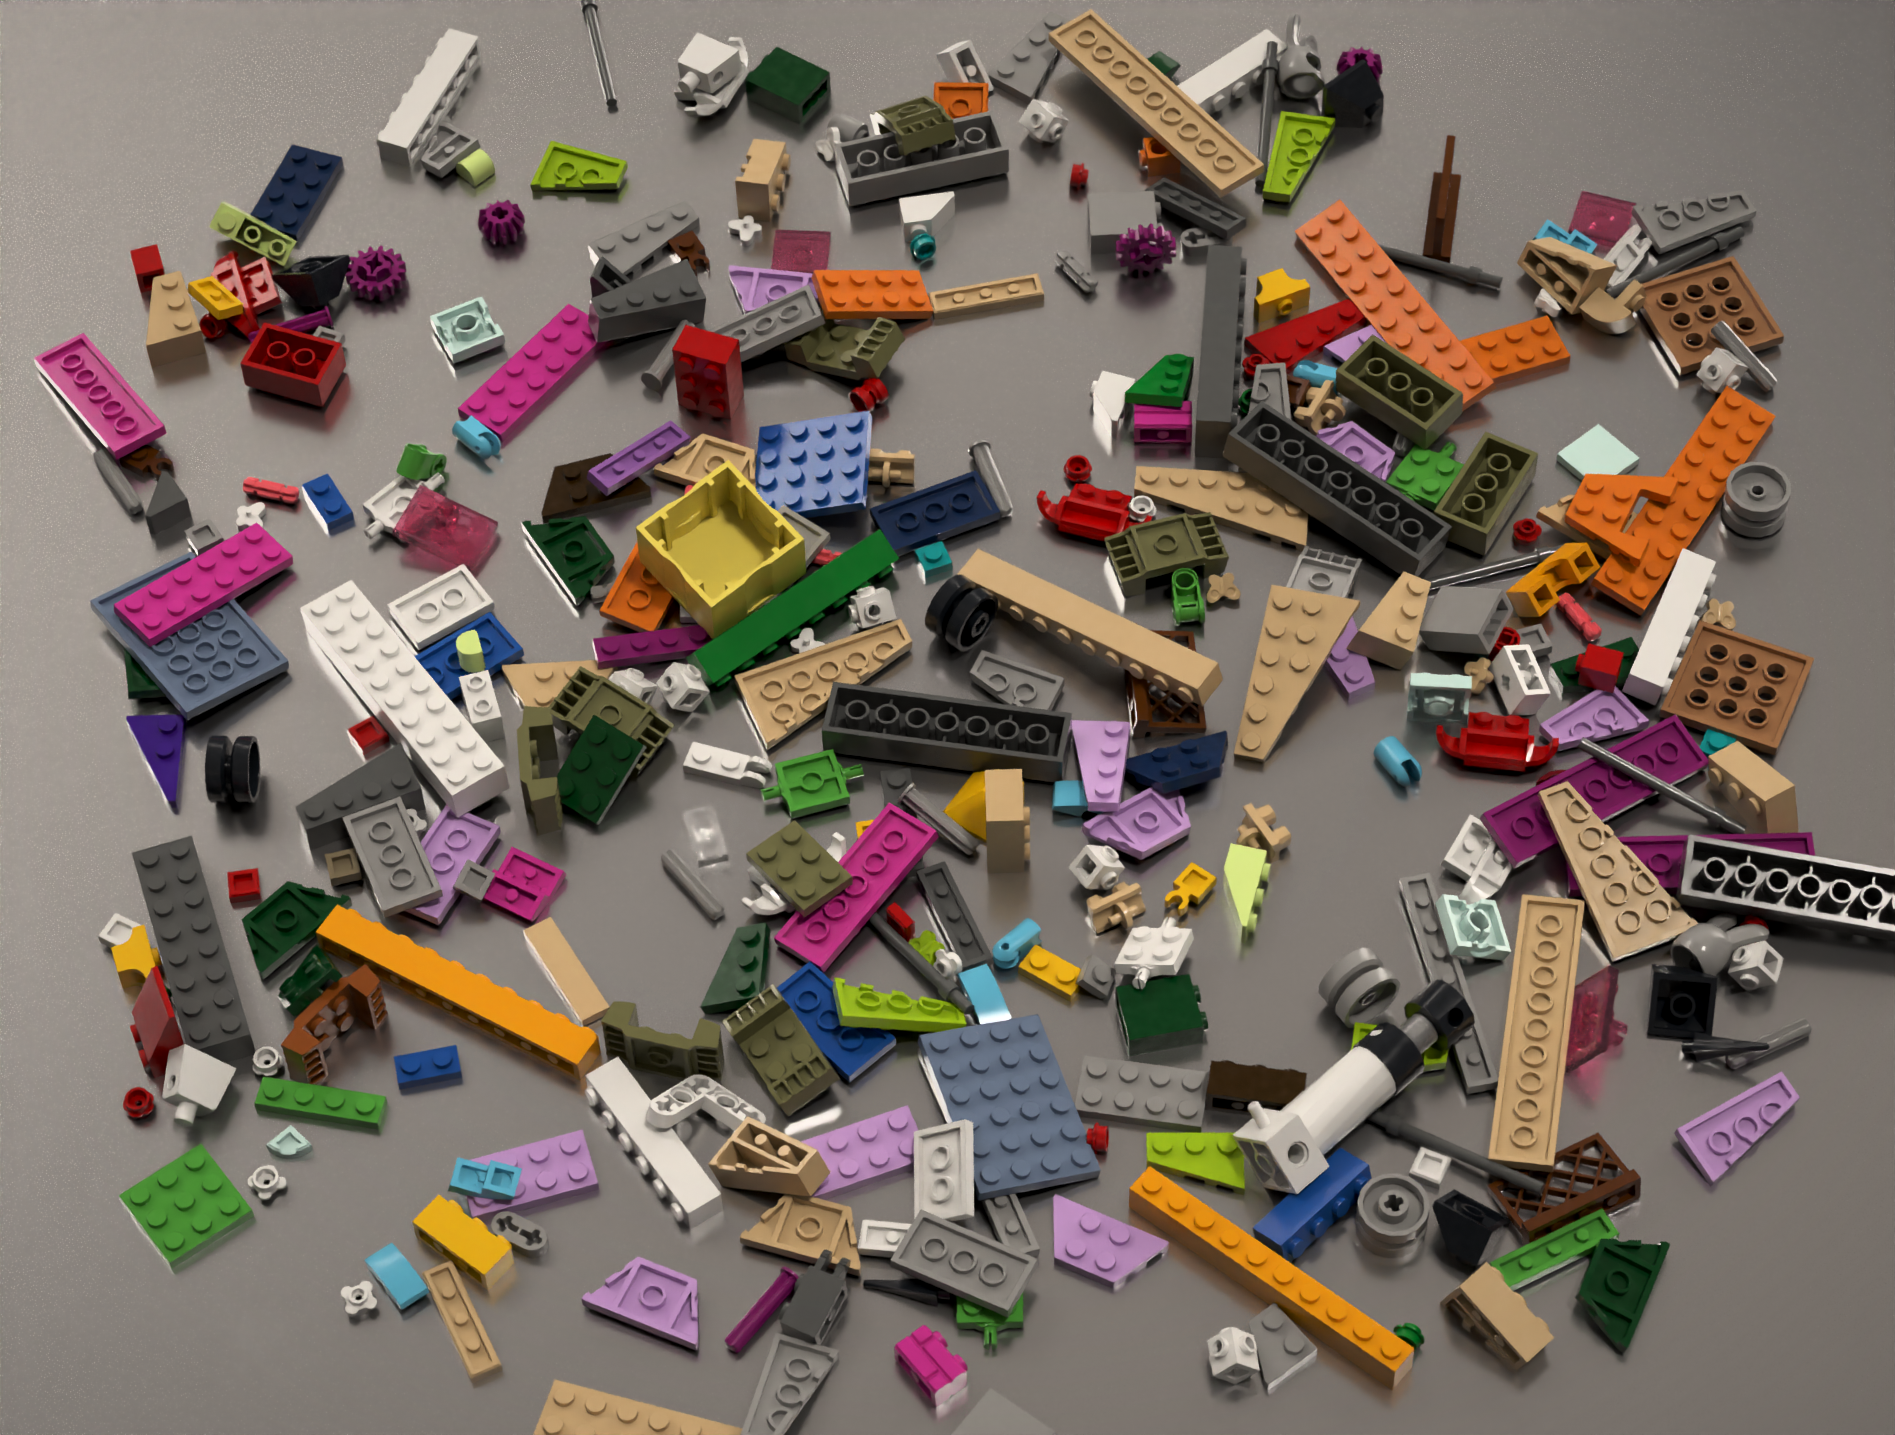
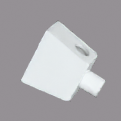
[677,32,742,94]
[162,1044,236,1127]

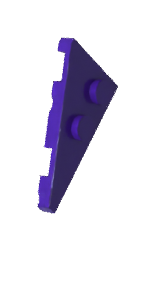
[126,714,186,808]

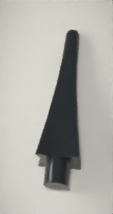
[1682,1032,1770,1062]
[863,1279,952,1307]

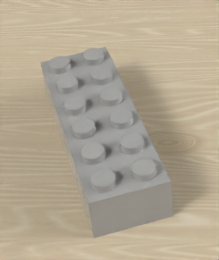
[834,110,1009,206]

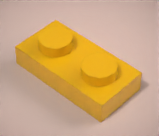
[188,276,243,320]
[1018,944,1082,1002]

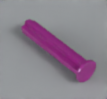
[248,306,334,344]
[725,1266,799,1353]

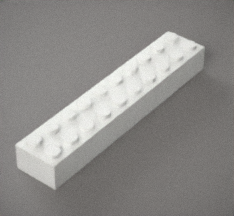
[300,580,510,818]

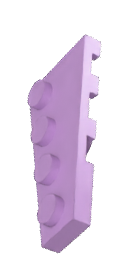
[1324,616,1375,700]
[1674,1071,1800,1186]

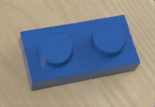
[302,473,354,531]
[394,1045,462,1090]

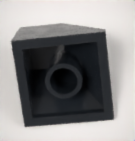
[1321,59,1384,128]
[272,255,350,309]
[1647,964,1718,1038]
[1432,1189,1511,1266]

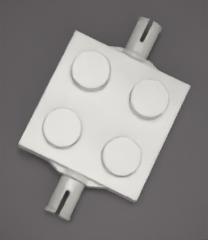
[363,472,446,543]
[1114,917,1194,989]

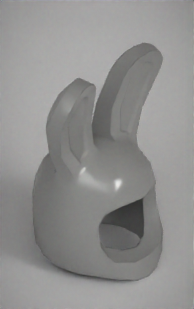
[1277,13,1325,99]
[1671,913,1769,976]

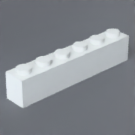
[376,28,481,167]
[1177,29,1287,115]
[1622,548,1717,705]
[585,1057,723,1229]

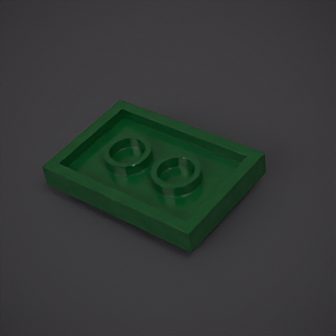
[556,715,647,825]

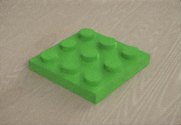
[119,1144,254,1269]

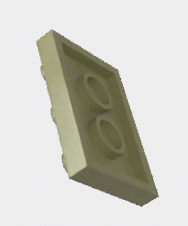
[746,820,853,917]

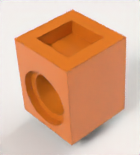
[1139,137,1181,177]

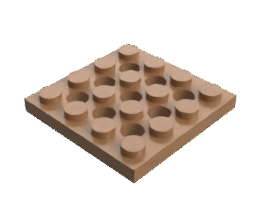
[1640,256,1784,375]
[1659,620,1814,755]

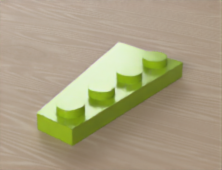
[1263,111,1335,202]
[832,977,966,1032]

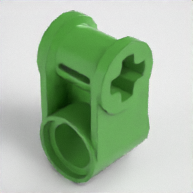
[396,443,447,480]
[1171,568,1205,626]

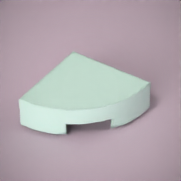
[266,1125,313,1158]

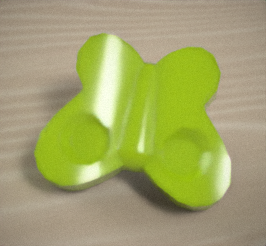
[908,930,945,966]

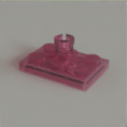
[393,485,498,572]
[1565,965,1627,1073]

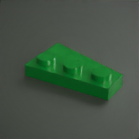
[1125,353,1194,407]

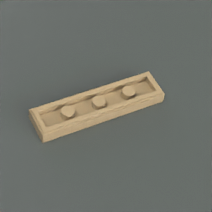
[928,273,1044,320]
[523,917,610,1026]
[422,1260,503,1384]

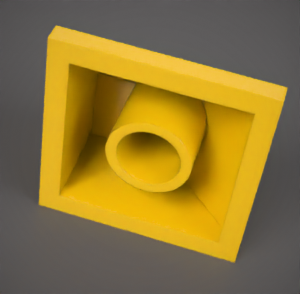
[943,769,1024,843]

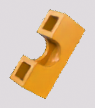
[1505,543,1600,617]

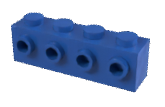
[1252,1147,1372,1263]

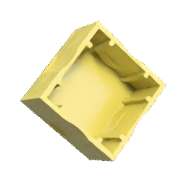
[636,460,806,639]

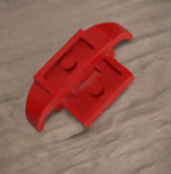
[210,250,282,339]
[1037,483,1152,541]
[1436,712,1559,772]

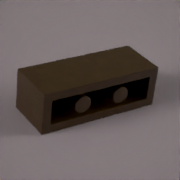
[1205,1060,1307,1116]

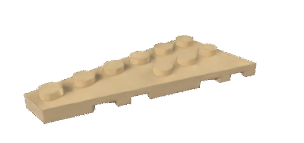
[1134,466,1308,551]
[1234,585,1361,763]
[734,619,912,750]
[1538,781,1698,962]

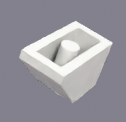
[936,40,994,91]
[899,191,955,242]
[1090,371,1135,439]

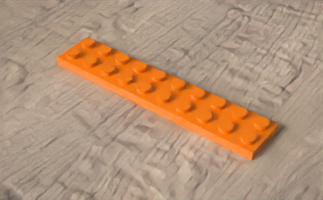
[1295,199,1496,412]
[1591,386,1776,616]

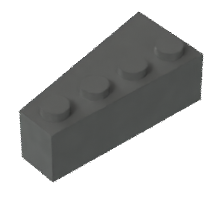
[588,259,706,343]
[296,743,426,851]

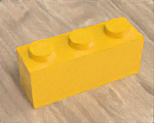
[412,1195,514,1290]

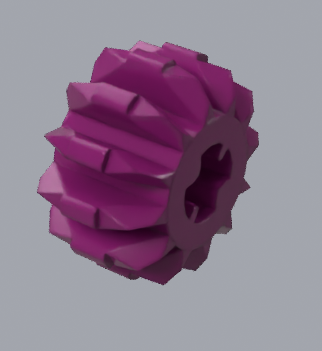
[1336,46,1383,83]
[477,199,525,246]

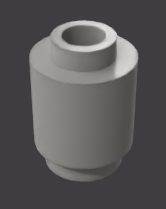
[827,113,869,142]

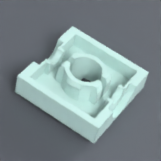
[430,296,505,364]
[1406,673,1472,724]
[1435,894,1511,961]

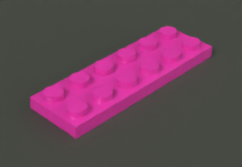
[458,304,607,442]
[34,333,167,460]
[113,523,293,647]
[774,802,939,973]

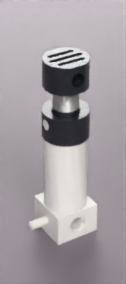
[1232,979,1475,1194]

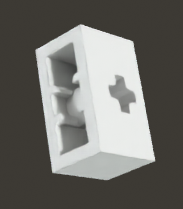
[1489,644,1551,716]
[459,670,505,742]

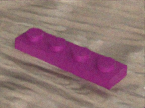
[592,625,713,669]

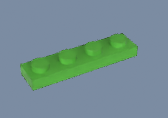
[254,1076,387,1130]
[1489,1208,1620,1291]

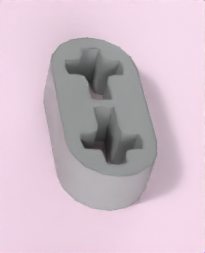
[1180,227,1233,256]
[491,1211,549,1258]

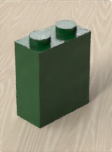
[745,46,831,124]
[1115,974,1208,1057]

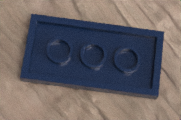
[250,144,343,242]
[870,470,1000,556]

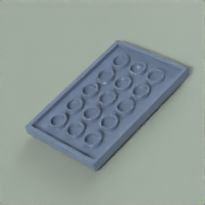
[90,552,289,720]
[918,1014,1101,1200]

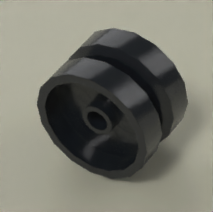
[925,574,998,651]
[205,736,260,803]

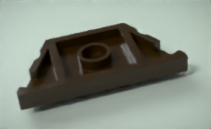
[541,453,652,524]

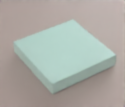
[1556,424,1640,481]

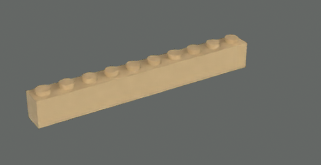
[957,549,1223,706]

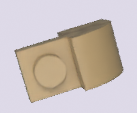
[1579,279,1647,334]

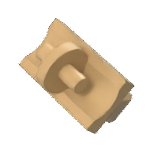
[1294,380,1346,436]
[868,448,915,487]
[1236,803,1291,863]
[1086,882,1146,934]

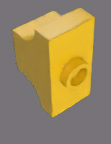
[1253,268,1310,323]
[111,925,162,989]

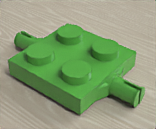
[1386,442,1464,510]
[760,749,864,819]
[957,1293,1024,1350]

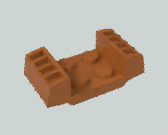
[281,964,388,1085]

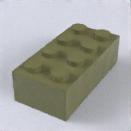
[1336,334,1463,450]
[1434,431,1538,556]

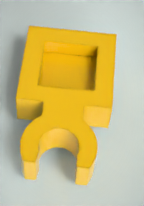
[1165,862,1217,916]

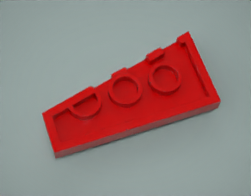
[1244,299,1367,375]

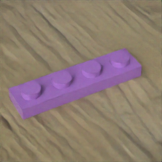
[587,420,691,496]

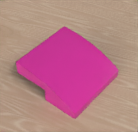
[483,847,566,922]

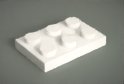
[387,564,495,650]
[914,1119,974,1222]

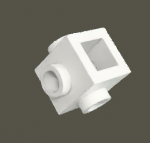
[1019,99,1069,143]
[1696,347,1749,395]
[848,586,897,630]
[656,662,710,712]
[608,668,658,705]
[1068,845,1125,890]
[1728,940,1784,991]
[1207,1327,1260,1384]

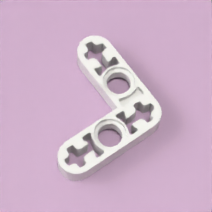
[646,1074,766,1131]

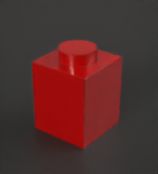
[130,244,165,293]
[1575,643,1624,693]

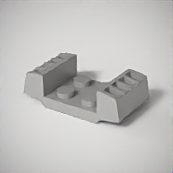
[1286,546,1362,598]

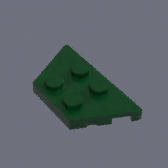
[522,516,615,606]
[242,881,352,979]
[277,944,342,1017]
[1575,1238,1670,1353]

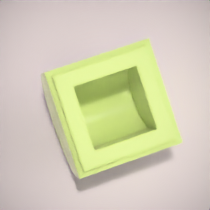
[456,149,495,187]
[456,630,486,673]

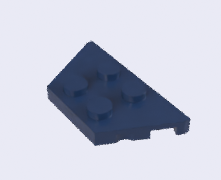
[1125,730,1228,794]

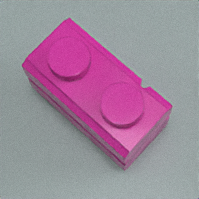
[1134,401,1192,443]
[894,1325,968,1407]

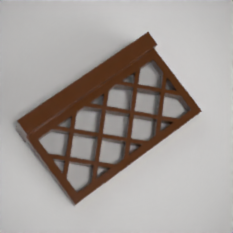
[1422,135,1461,263]
[1123,623,1207,738]
[1487,1133,1641,1246]

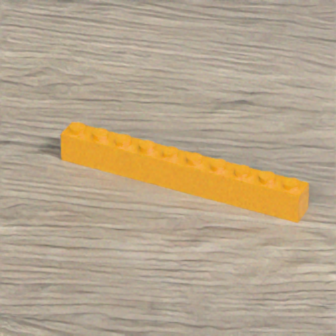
[316,905,601,1081]
[1129,1166,1415,1390]

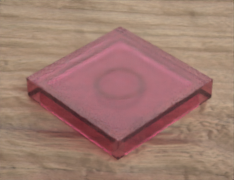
[1568,191,1636,247]
[771,230,831,273]

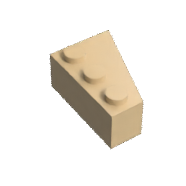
[735,139,791,222]
[1517,237,1617,315]
[146,271,206,368]
[1346,572,1431,670]
[1708,741,1799,834]
[985,769,1030,873]
[708,1116,830,1197]
[1440,1262,1554,1370]

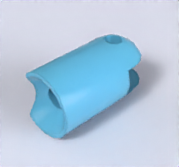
[1293,360,1340,395]
[452,415,501,459]
[1373,736,1422,787]
[992,918,1042,969]

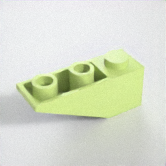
[209,201,297,266]
[1223,843,1271,944]

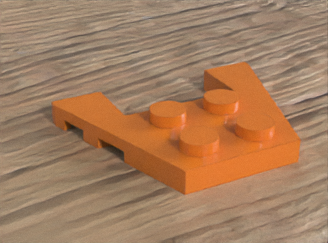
[1565,474,1679,567]

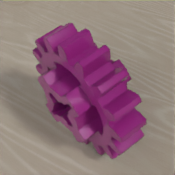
[1115,224,1176,274]
[345,246,407,300]

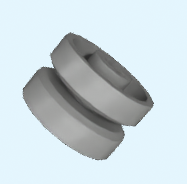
[1722,462,1791,537]
[1318,948,1400,1028]
[1355,1173,1430,1258]

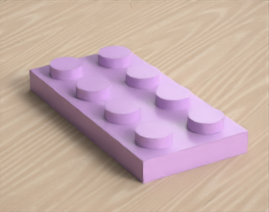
[404,804,501,925]
[801,1105,918,1200]
[466,1129,599,1221]

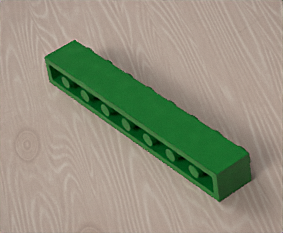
[686,529,899,687]

